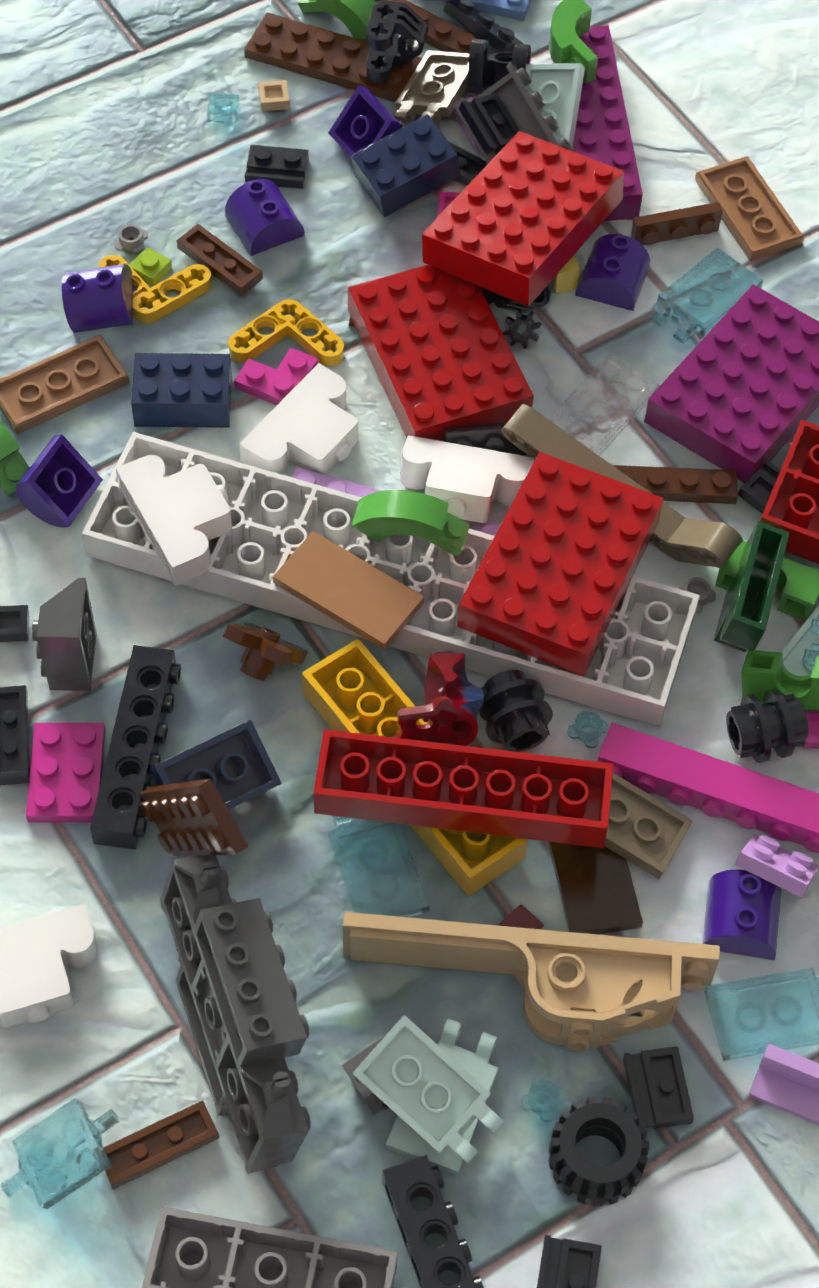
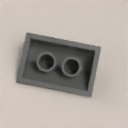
[32,578,97,691]

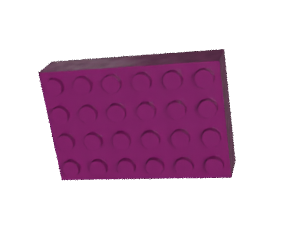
[644,284,819,483]

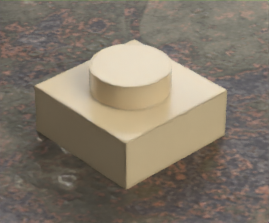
[258,80,290,112]

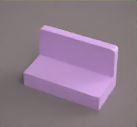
[749,1043,819,1125]

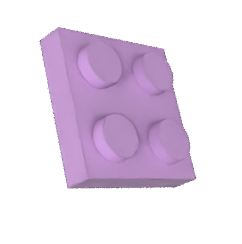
[735,834,819,898]

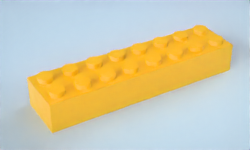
[302,638,528,897]

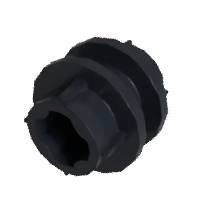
[478,669,553,752]
[726,689,809,763]

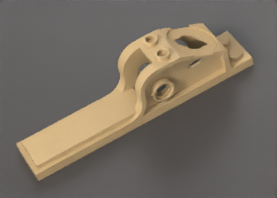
[343,912,720,1051]

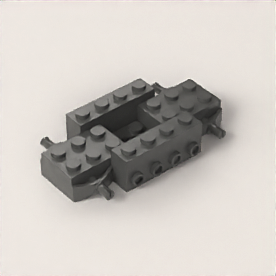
[160,854,311,1174]

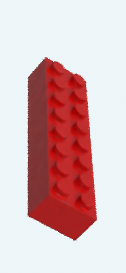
[313,729,614,848]

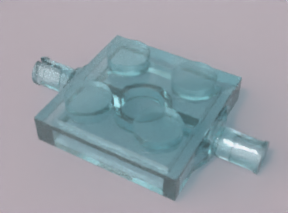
[1,1098,120,1209]

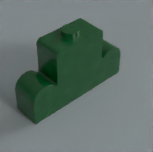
[713,521,790,652]

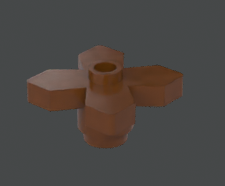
[223,623,308,681]

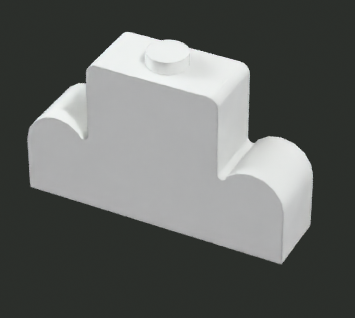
[239,363,358,475]
[400,435,534,523]
[116,456,232,586]
[0,903,98,1028]

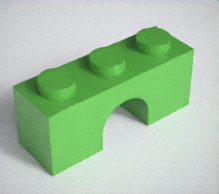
[715,541,819,622]
[741,650,819,711]

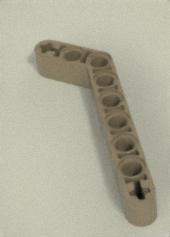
[501,404,743,568]

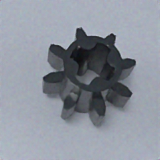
[503,309,542,349]

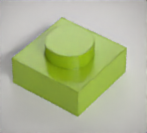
[129,247,172,286]

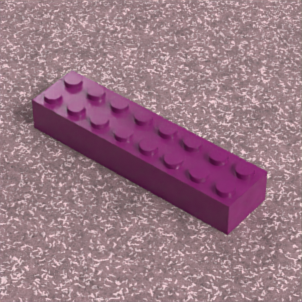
[551,25,643,221]

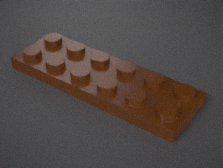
[244,12,423,102]
[139,779,249,856]

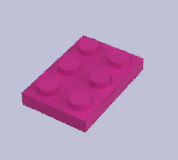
[26,723,106,823]

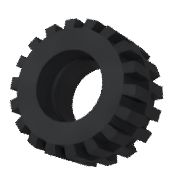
[548,1097,649,1206]

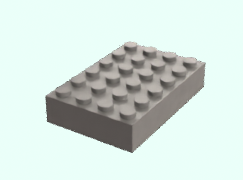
[142,1207,398,1288]

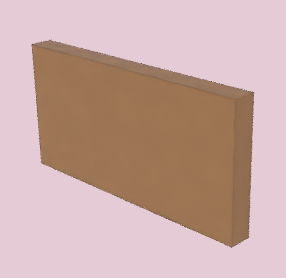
[695,156,804,262]
[0,334,130,434]
[273,531,424,650]

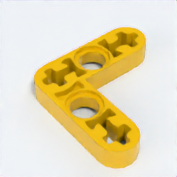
[99,255,212,323]
[228,299,344,366]

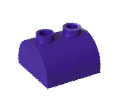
[328,85,403,159]
[225,179,305,256]
[575,234,650,311]
[61,264,133,333]
[16,434,103,527]
[702,869,782,960]

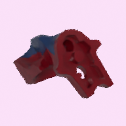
[394,651,484,746]

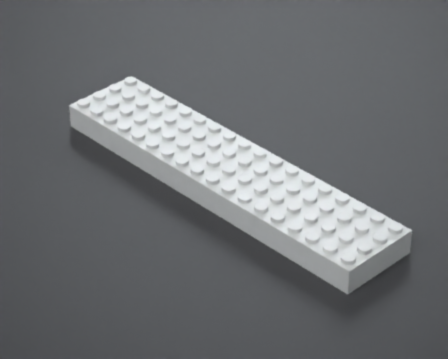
[82,432,700,727]

